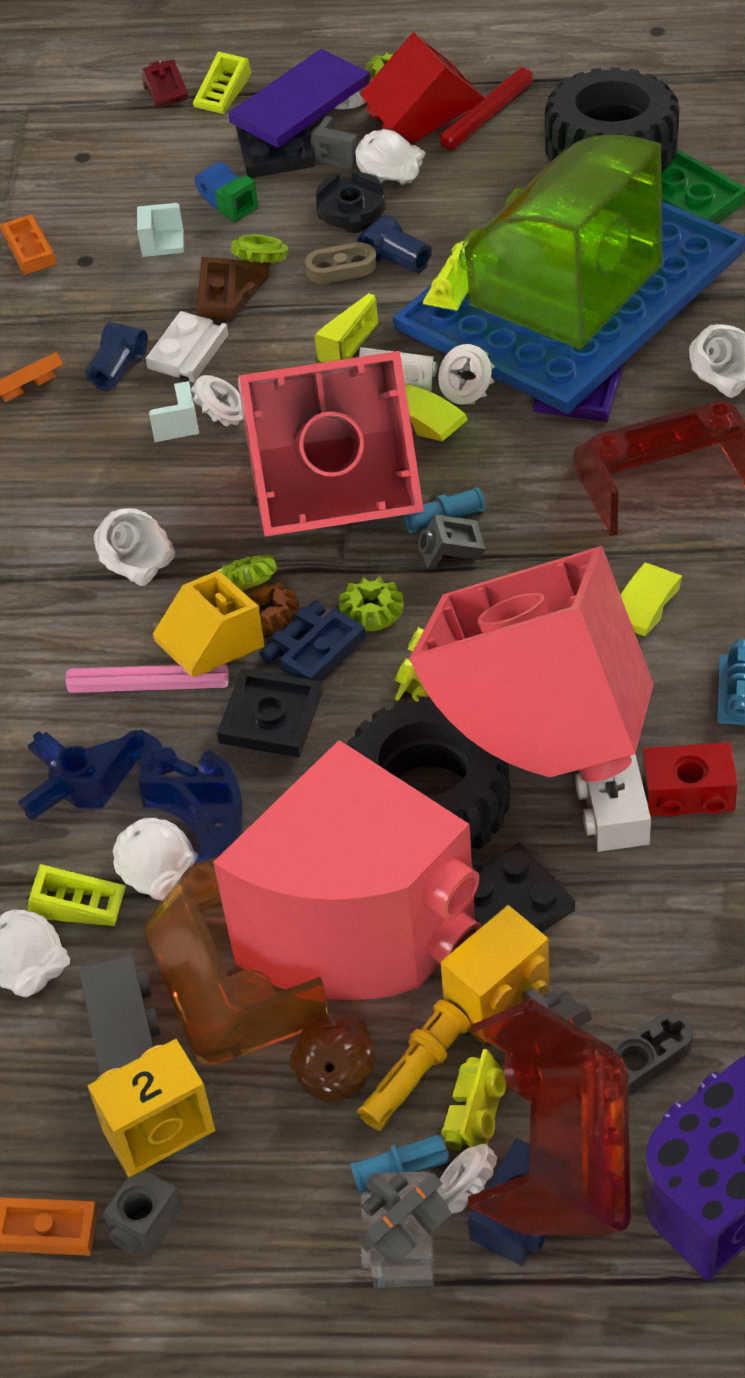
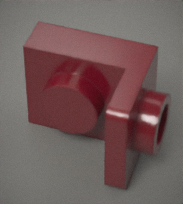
[142,59,188,109]

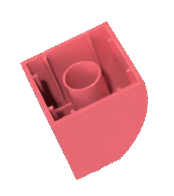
[237,351,424,537]
[410,546,654,782]
[213,740,482,1000]

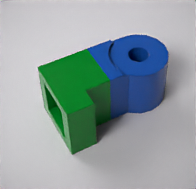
[195,162,259,223]

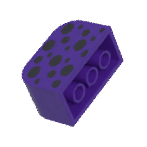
[644,1056,745,1281]

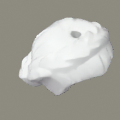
[355,129,426,185]
[689,324,745,398]
[94,508,175,586]
[113,818,204,901]
[0,909,70,997]

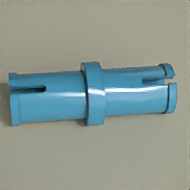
[403,487,485,534]

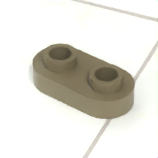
[305,242,377,284]

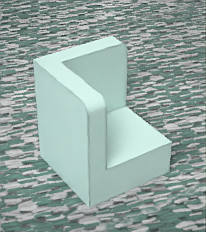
[137,203,184,257]
[149,381,199,442]

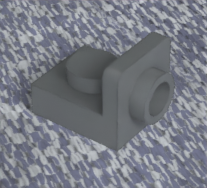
[311,116,357,170]
[418,514,486,570]

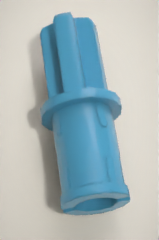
[350,1135,449,1194]

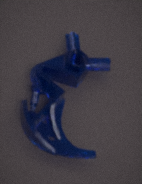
[18,730,245,892]

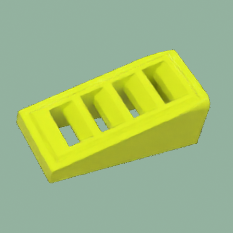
[193,51,251,114]
[314,293,378,362]
[27,864,126,926]

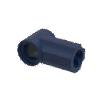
[357,215,432,274]
[85,322,148,391]

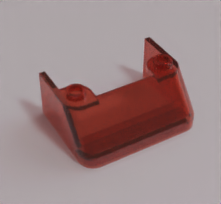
[574,401,745,536]
[468,999,631,1236]

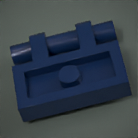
[259,600,366,681]

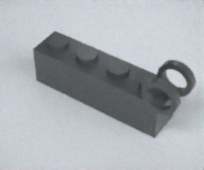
[78,954,209,1154]

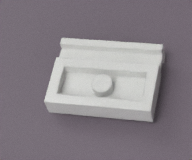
[146,311,228,382]

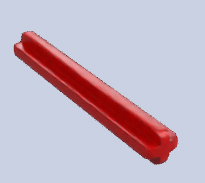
[440,67,533,151]

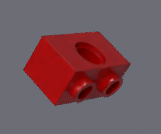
[642,742,738,817]

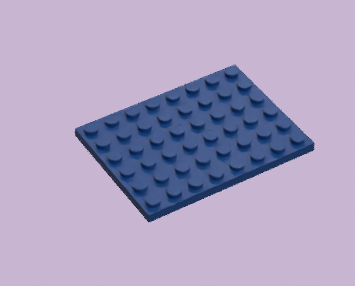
[393,175,745,414]

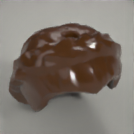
[290,1017,376,1102]

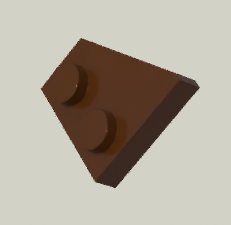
[197,257,270,319]

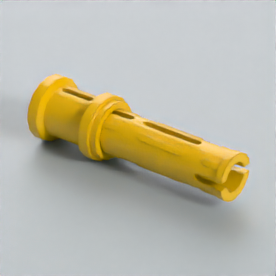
[357,1000,471,1131]

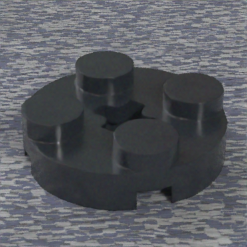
[316,172,386,233]

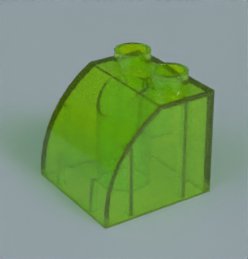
[459,135,663,350]

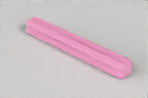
[66,664,229,693]

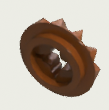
[246,582,300,636]

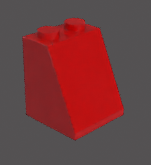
[360,31,484,145]

